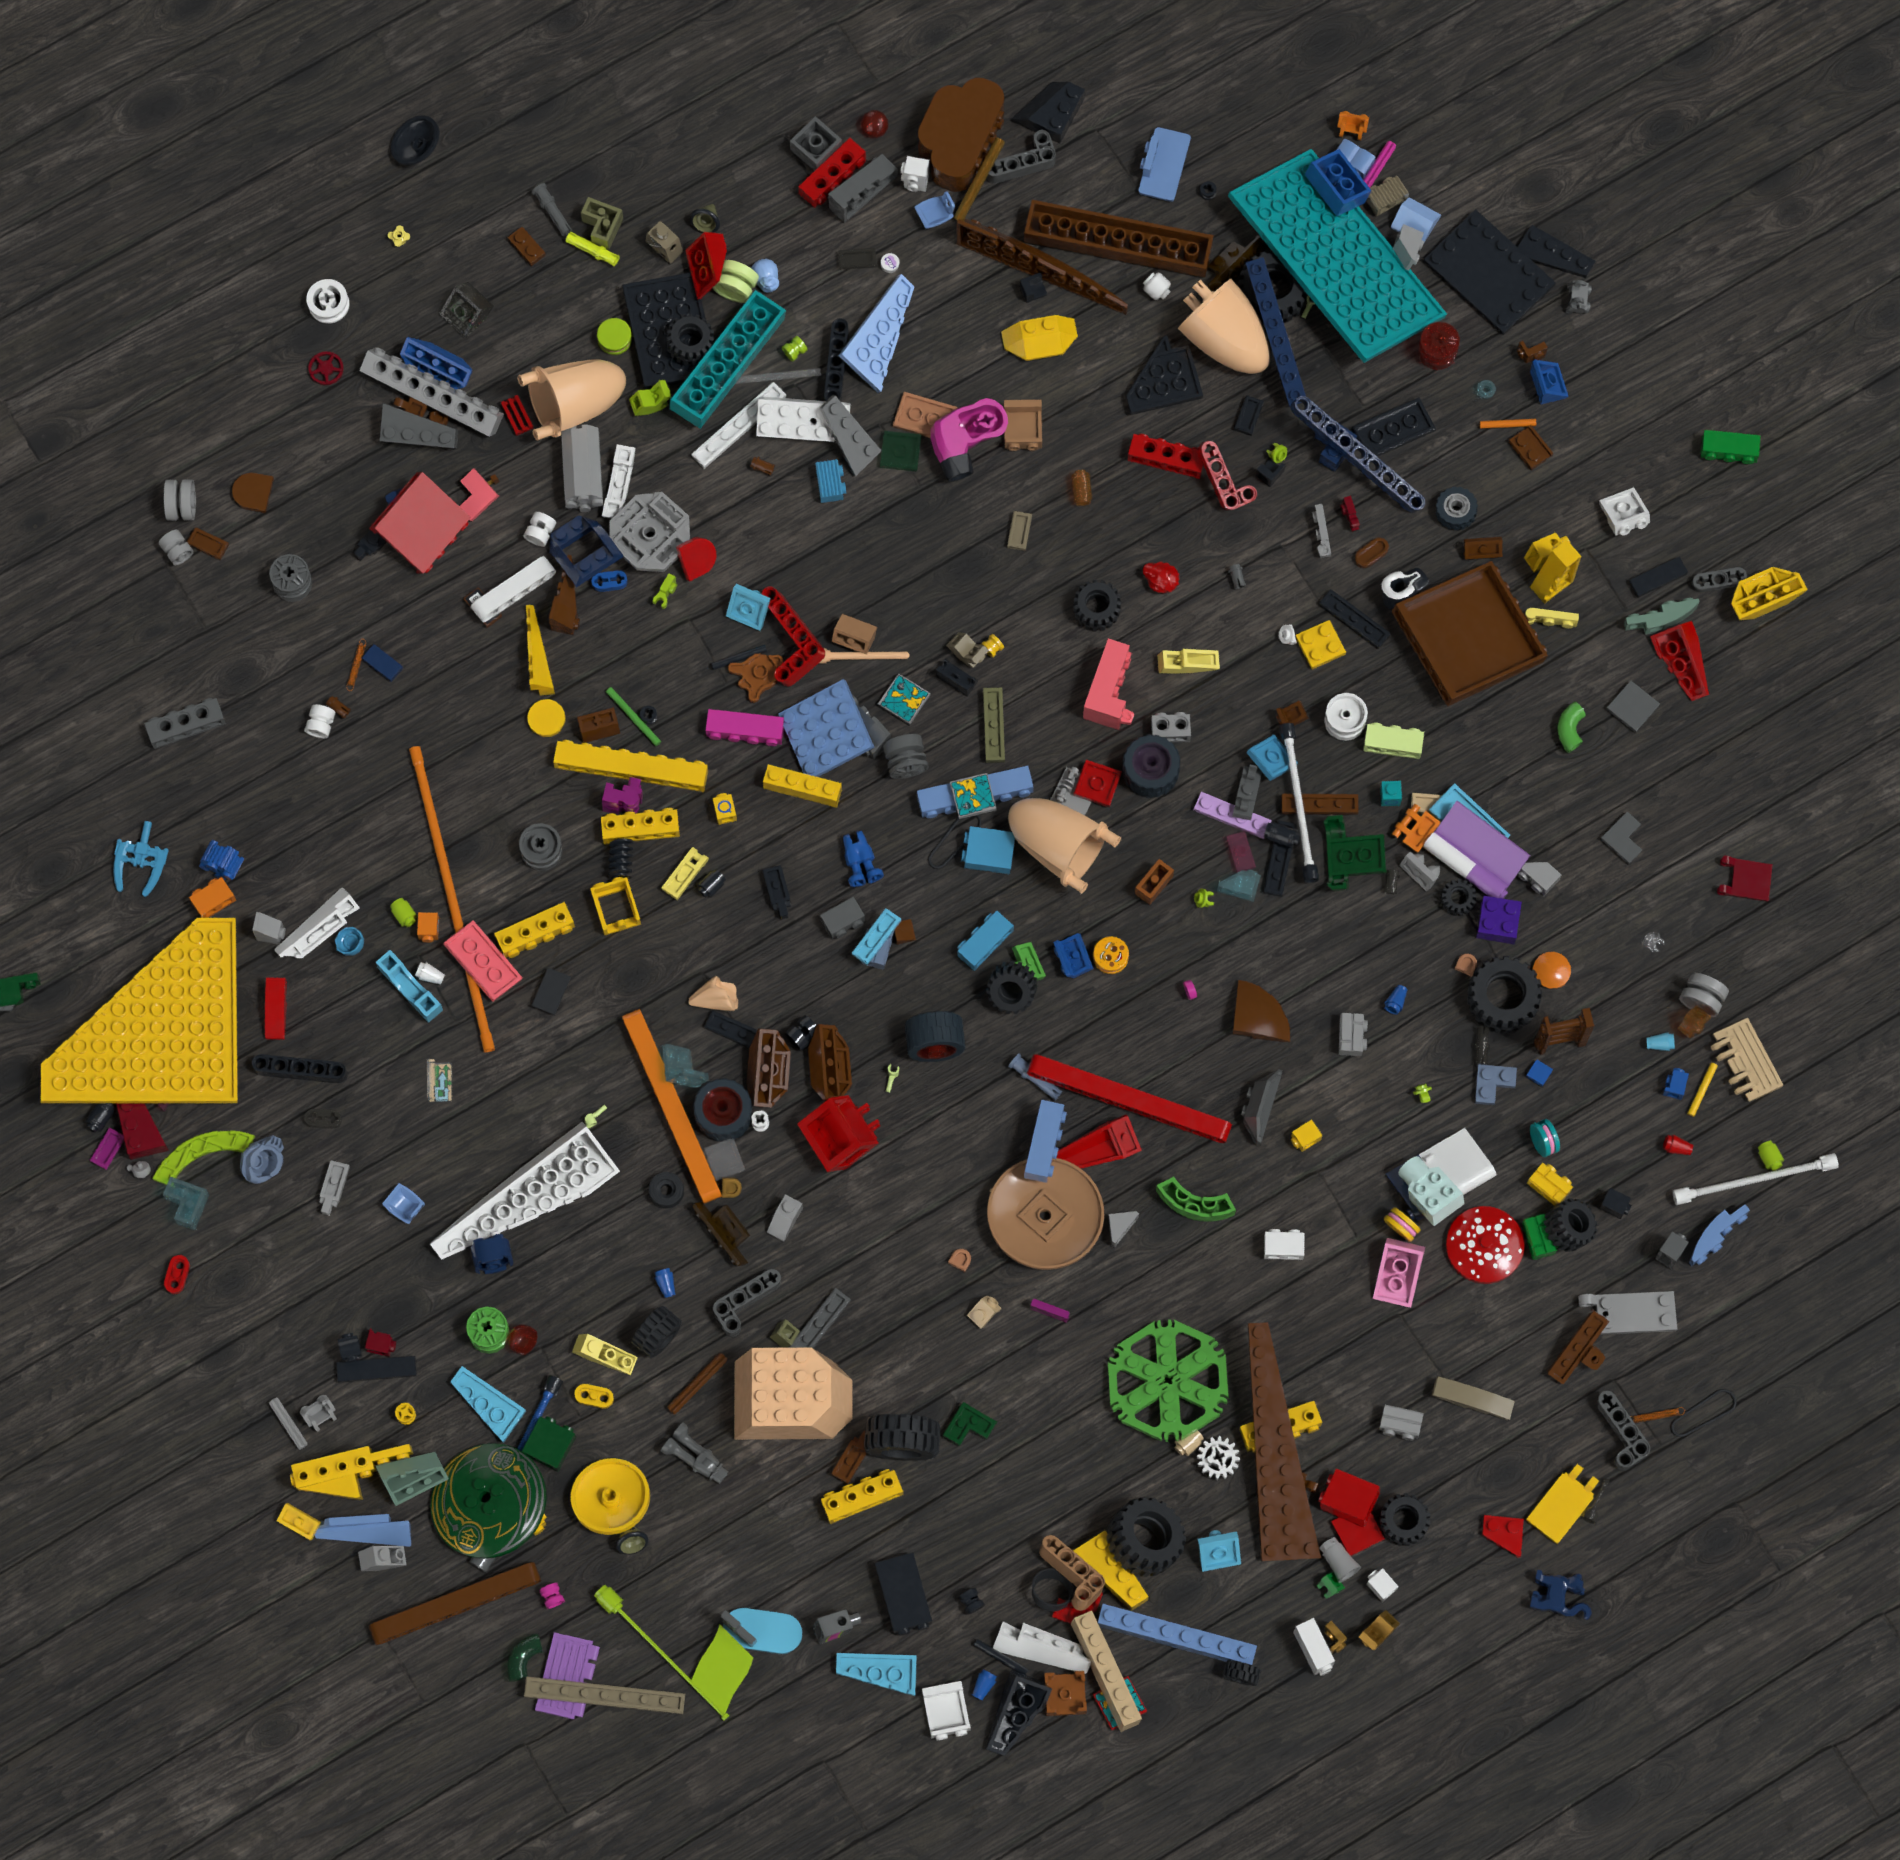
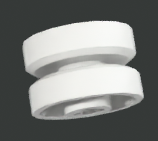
[1324,693,1368,741]

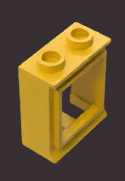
[590,877,641,935]

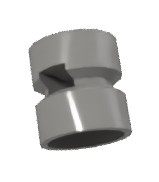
[159,529,194,565]

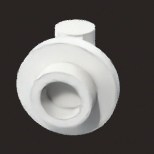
[1279,625,1297,645]

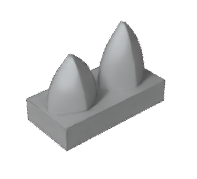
[1399,852,1440,891]

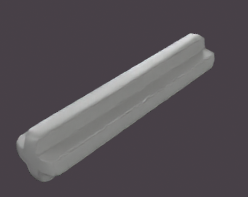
[269,1397,308,1450]

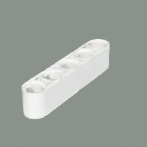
[471,556,556,622]

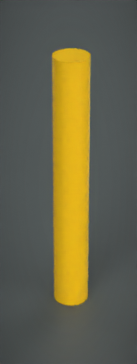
[1687,1063,1718,1117]

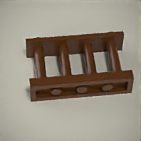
[1534,1008,1594,1055]

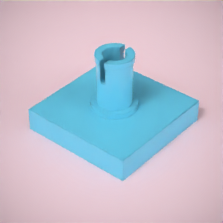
[726,584,771,631]
[1198,1530,1241,1572]

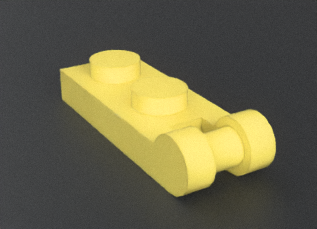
[1525,608,1579,628]
[662,847,709,900]

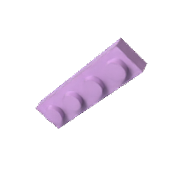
[1194,792,1272,839]

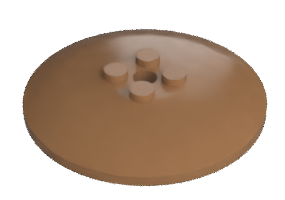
[987,1158,1104,1270]

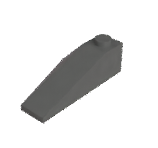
[852,695,891,759]

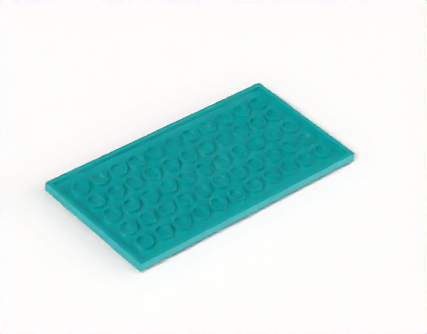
[1228,149,1447,363]

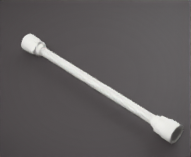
[1672,1153,1838,1205]

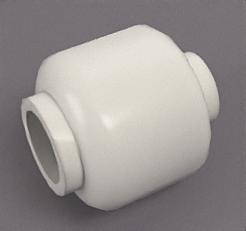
[1143,272,1171,300]

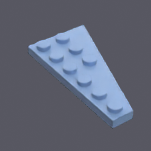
[838,274,914,393]

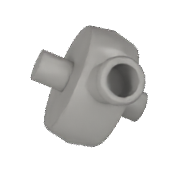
[127,1161,151,1178]

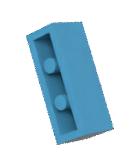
[957,911,1014,971]

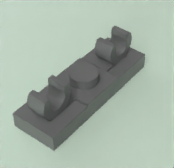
[1232,764,1262,821]

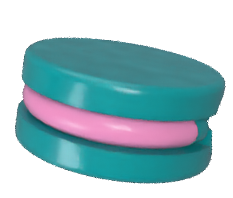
[1530,1119,1560,1157]

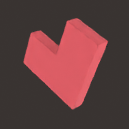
[459,468,499,521]

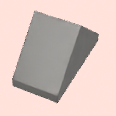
[1108,1211,1139,1248]

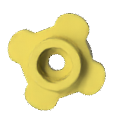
[388,226,410,247]

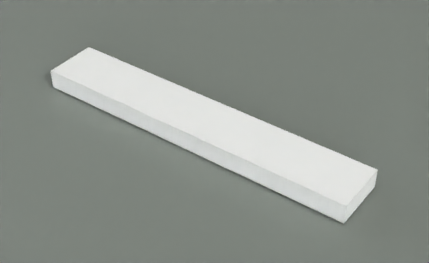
[691,382,786,469]

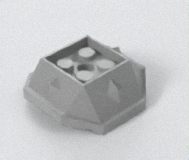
[610,492,690,572]

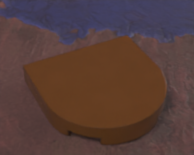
[232,473,274,513]

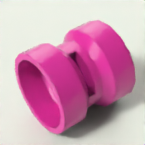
[539,1583,565,1609]

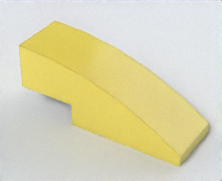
[1157,649,1220,673]

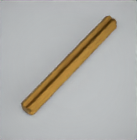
[954,138,1005,220]

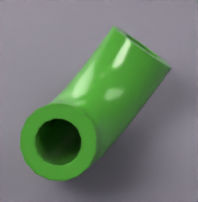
[1558,701,1585,753]

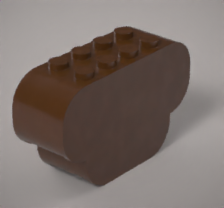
[918,78,1005,192]

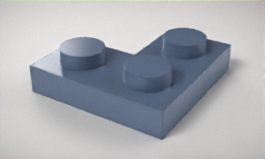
[1475,1064,1517,1105]

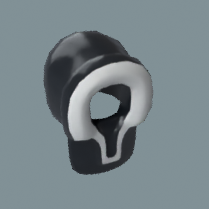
[1381,568,1429,611]

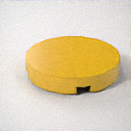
[528,699,566,737]

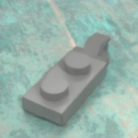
[1312,504,1331,558]
[320,1160,350,1216]

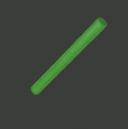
[606,687,661,746]

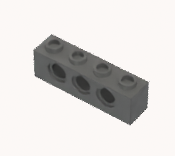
[144,698,226,749]

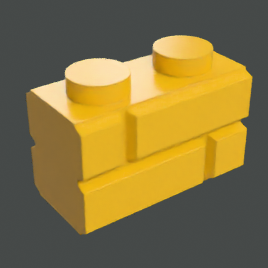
[1527,1163,1573,1206]

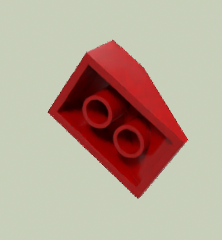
[685,232,727,299]

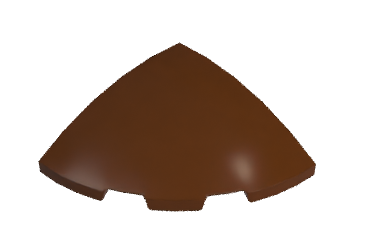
[1233,980,1290,1043]

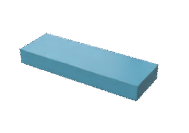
[852,908,901,966]

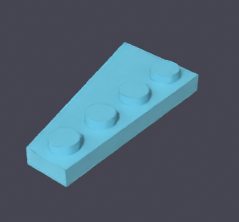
[451,1366,526,1443]
[836,1653,917,1696]

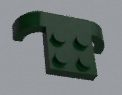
[1324,815,1387,891]

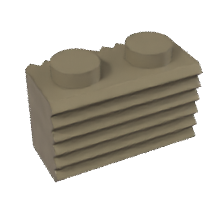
[1366,176,1409,217]

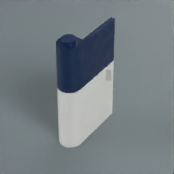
[1386,1128,1496,1222]

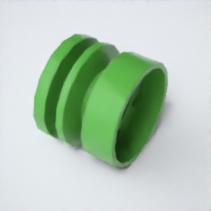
[466,1307,510,1354]

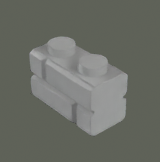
[1339,1013,1368,1056]
[1379,1405,1424,1441]

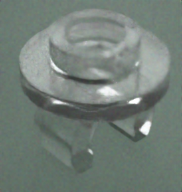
[1644,931,1665,952]

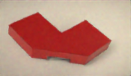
[1052,1593,1103,1624]

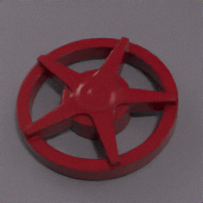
[309,351,344,385]

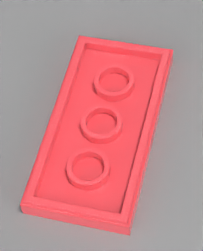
[443,920,523,1002]

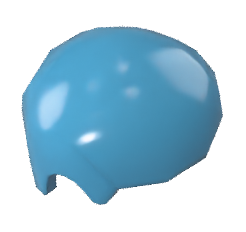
[335,927,364,956]

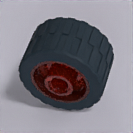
[905,1011,965,1062]
[693,1078,753,1142]

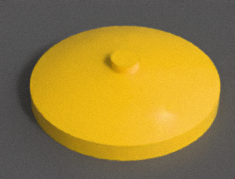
[571,1458,650,1535]

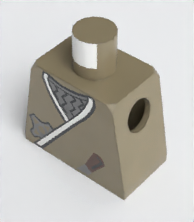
[645,221,683,264]

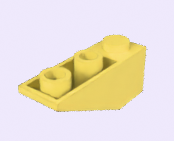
[572,1334,638,1375]

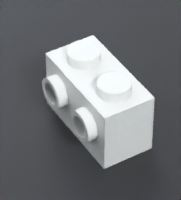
[901,156,929,192]
[1264,1229,1304,1260]

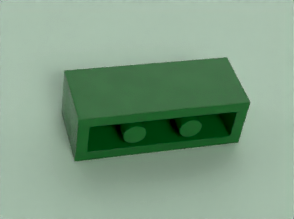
[1700,430,1761,464]

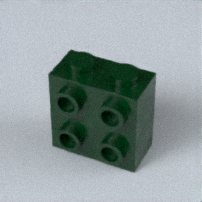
[522,1416,576,1472]

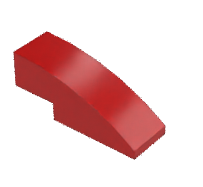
[265,978,287,1040]

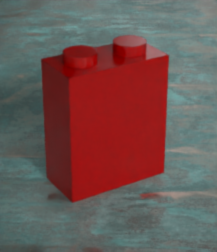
[1319,1469,1380,1527]

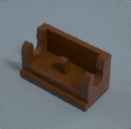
[577,707,621,743]

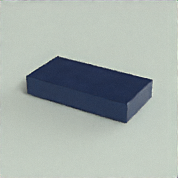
[362,644,403,682]

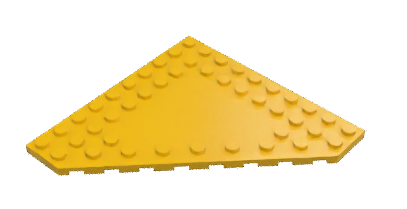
[41,918,238,1103]

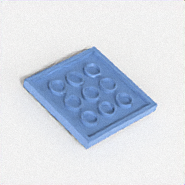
[778,679,874,777]

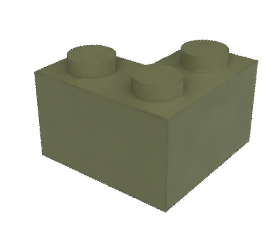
[581,197,624,250]

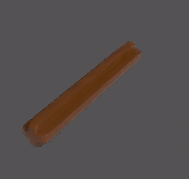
[667,1353,727,1414]

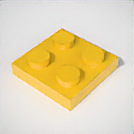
[1295,620,1346,670]

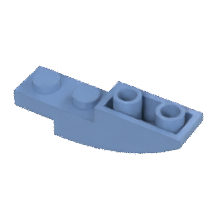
[1689,1205,1750,1266]

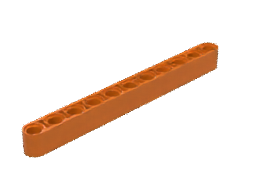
[622,1009,722,1204]

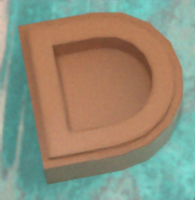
[1455,954,1477,977]
[948,1249,971,1272]

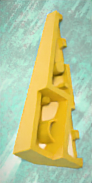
[526,605,555,696]

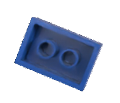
[1305,149,1371,216]

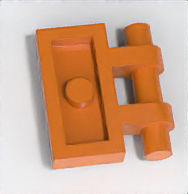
[1392,803,1441,853]

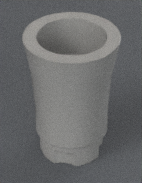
[1319,1537,1361,1583]

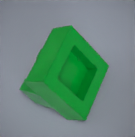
[1317,1572,1345,1599]

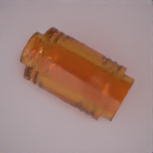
[1071,470,1092,506]

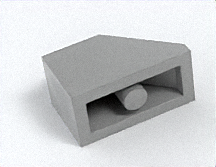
[253,912,286,945]
[767,1194,803,1242]

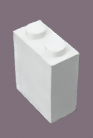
[1293,1618,1335,1676]

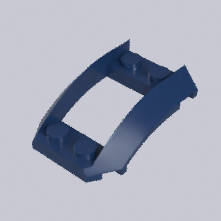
[550,516,624,588]

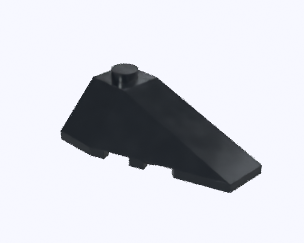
[986,1670,1052,1756]

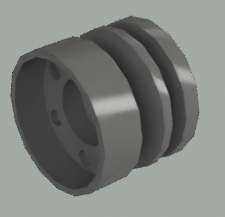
[269,554,313,602]
[883,734,929,779]

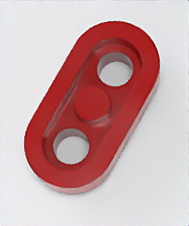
[164,1255,190,1294]

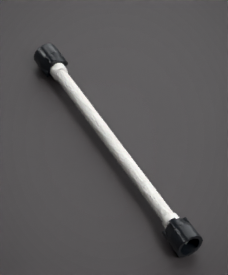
[1279,723,1319,883]

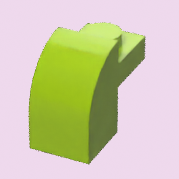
[629,380,671,416]

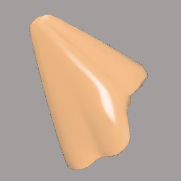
[688,976,738,1011]

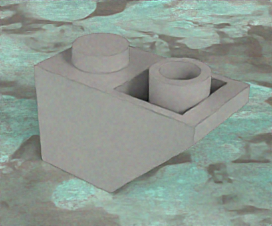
[1393,224,1424,270]
[1517,862,1561,896]
[358,1546,407,1571]

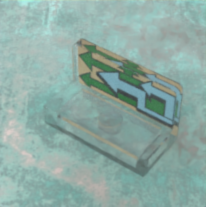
[427,1059,452,1102]

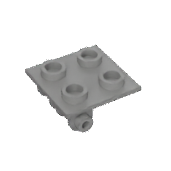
[1050,767,1091,816]

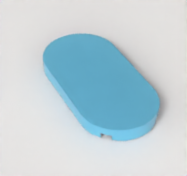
[723,1608,802,1654]

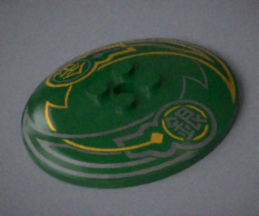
[431,1443,547,1559]

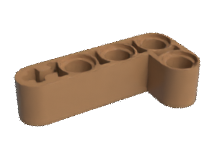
[1039,1535,1105,1611]

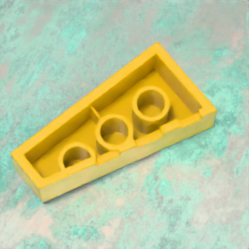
[1530,539,1581,604]
[1073,1531,1148,1611]

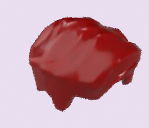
[1143,562,1180,594]

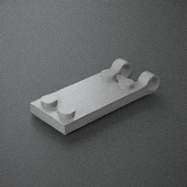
[1578,1291,1677,1335]

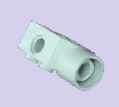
[1399,1156,1464,1226]

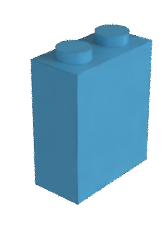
[961,826,1015,874]

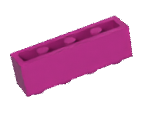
[706,709,784,746]

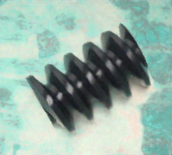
[608,838,634,880]

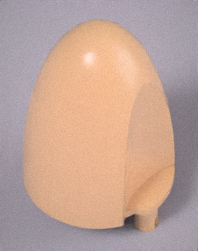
[1178,279,1271,374]
[518,359,626,441]
[1008,798,1121,894]

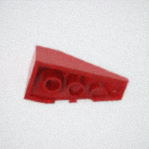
[1650,621,1709,701]

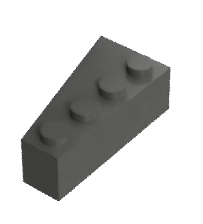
[828,154,898,223]

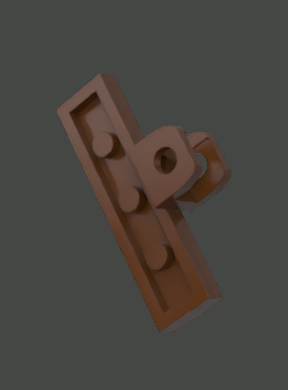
[1547,1309,1610,1384]

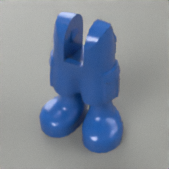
[843,831,884,887]

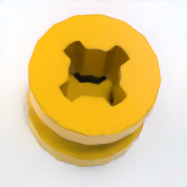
[980,634,1004,658]
[395,1403,416,1425]

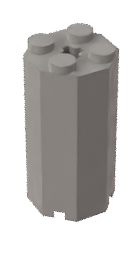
[561,424,603,512]

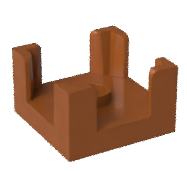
[1044,1671,1087,1716]

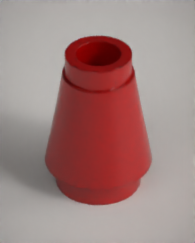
[1663,1134,1693,1155]

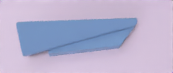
[315,1514,411,1547]

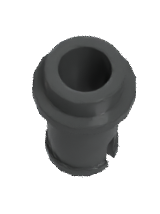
[1228,564,1246,589]

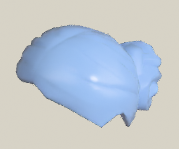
[751,259,779,293]

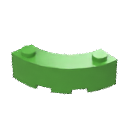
[1156,1177,1236,1221]

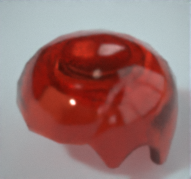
[861,110,888,138]
[507,1324,538,1355]

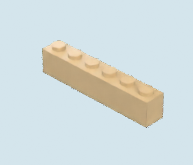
[1071,1611,1142,1732]

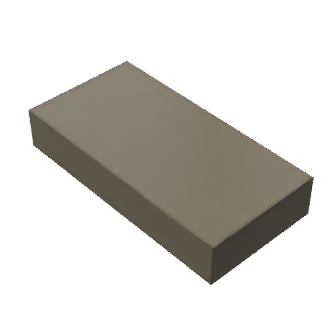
[1007,511,1032,551]

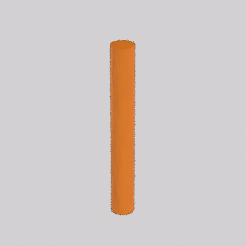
[1480,419,1536,429]

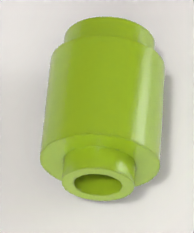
[390,898,417,927]
[1758,1140,1784,1171]

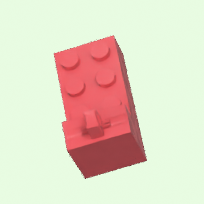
[1083,638,1134,730]

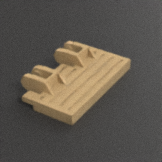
[1711,1018,1783,1102]

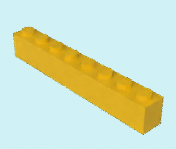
[553,740,708,792]

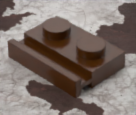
[1509,425,1554,471]

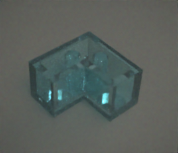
[163,1177,209,1230]

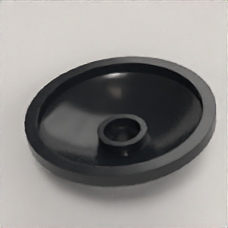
[391,115,440,165]

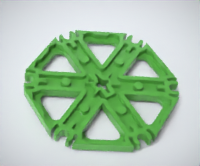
[1108,1320,1229,1442]

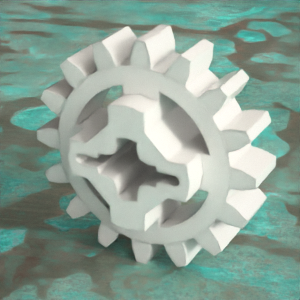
[1197,1436,1240,1480]

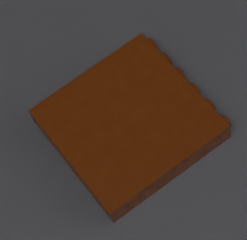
[1392,561,1548,707]

